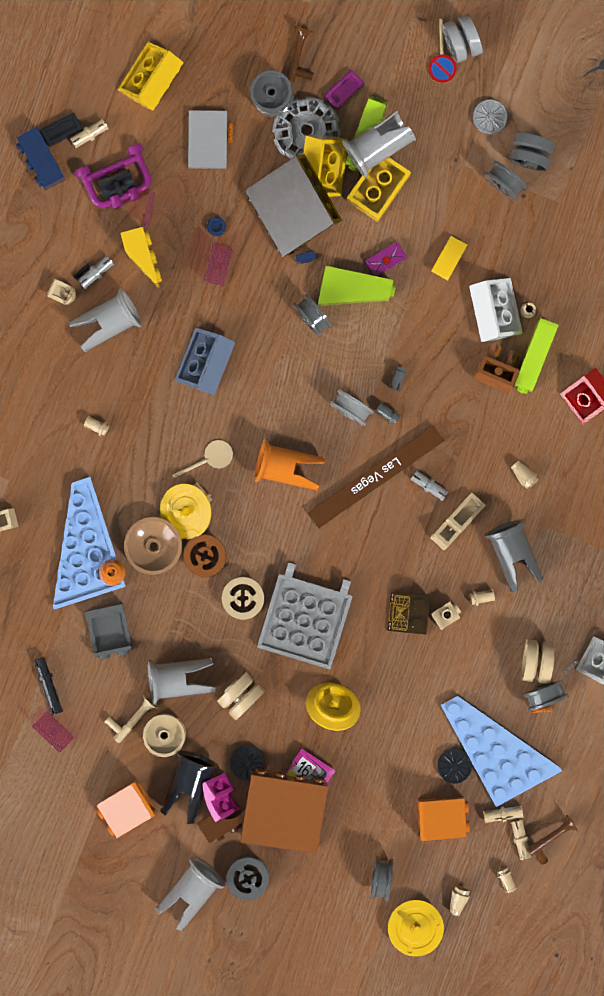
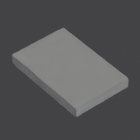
[188,111,227,169]

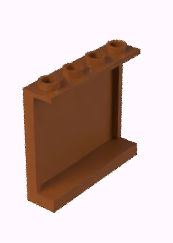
[241,769,328,854]

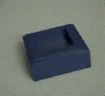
[296,251,316,265]

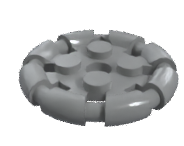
[272,97,341,160]

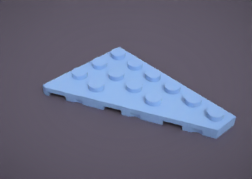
[53,477,126,610]
[441,696,562,807]

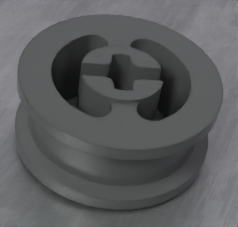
[484,161,527,202]
[293,294,333,337]
[523,680,569,711]
[226,856,269,900]
[371,857,393,901]

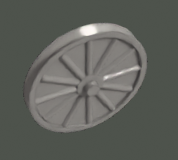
[473,100,507,134]

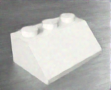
[469,278,523,342]

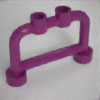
[75,143,151,209]

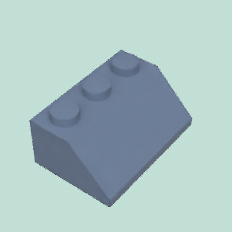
[174,328,235,396]

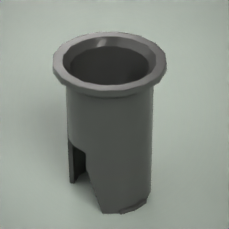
[484,519,544,592]

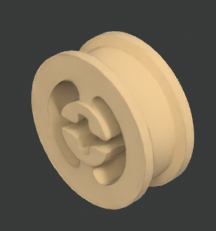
[222,577,264,620]

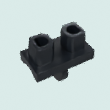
[98,168,136,199]

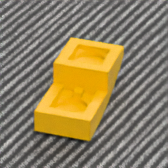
[431,236,467,281]

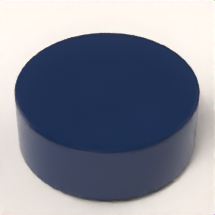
[207,217,226,237]

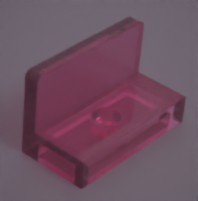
[204,243,233,287]
[32,711,75,753]

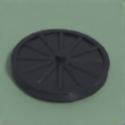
[230,745,265,780]
[437,749,472,784]

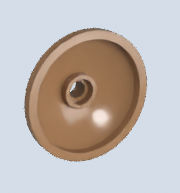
[124,517,182,575]

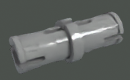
[78,255,114,289]
[410,470,449,501]

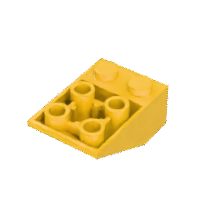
[121,227,162,288]

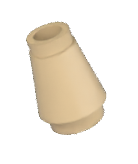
[511,460,539,489]
[449,885,470,916]

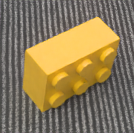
[347,157,411,223]

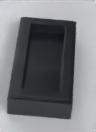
[41,113,83,148]

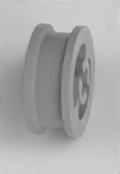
[329,389,374,427]

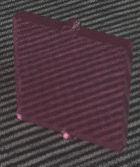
[144,191,155,229]

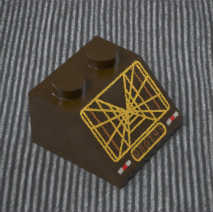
[387,593,430,635]

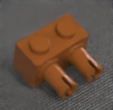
[473,343,520,393]

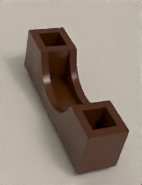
[197,790,249,844]

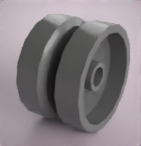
[250,70,295,117]
[508,133,556,172]

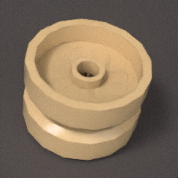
[521,639,555,684]
[217,672,265,721]
[143,713,186,757]

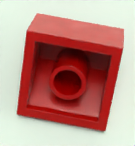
[560,367,604,424]

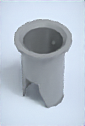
[342,111,416,178]
[68,288,142,352]
[148,657,216,705]
[155,857,226,931]

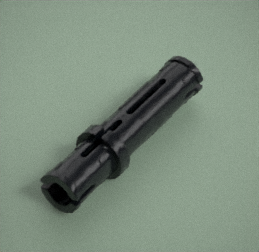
[33,657,63,715]

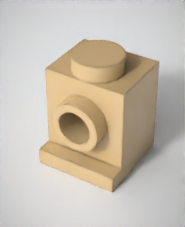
[430,601,461,630]

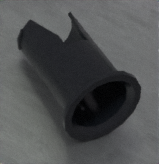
[160,750,219,824]

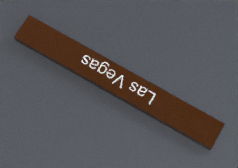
[308,425,444,528]

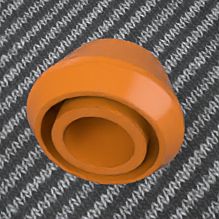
[99,559,126,586]

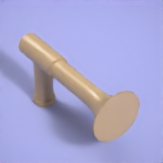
[104,695,158,743]

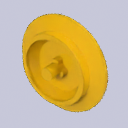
[160,484,212,539]
[306,682,361,731]
[388,900,444,956]

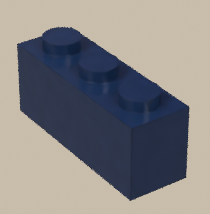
[16,127,66,190]

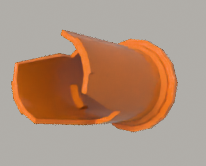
[254,439,325,492]

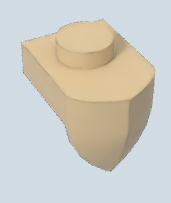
[47,278,76,305]

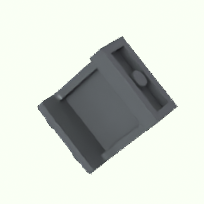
[84,604,133,660]

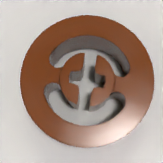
[183,535,227,577]

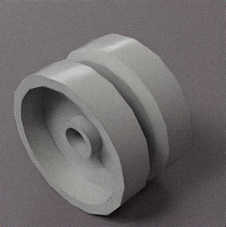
[442,14,483,64]

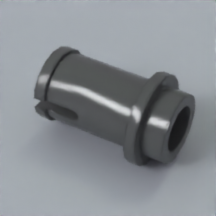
[388,366,407,391]
[375,402,400,424]

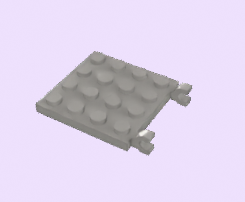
[257,562,353,669]

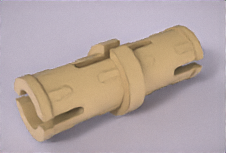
[70,119,108,149]
[483,805,523,823]
[511,819,531,860]

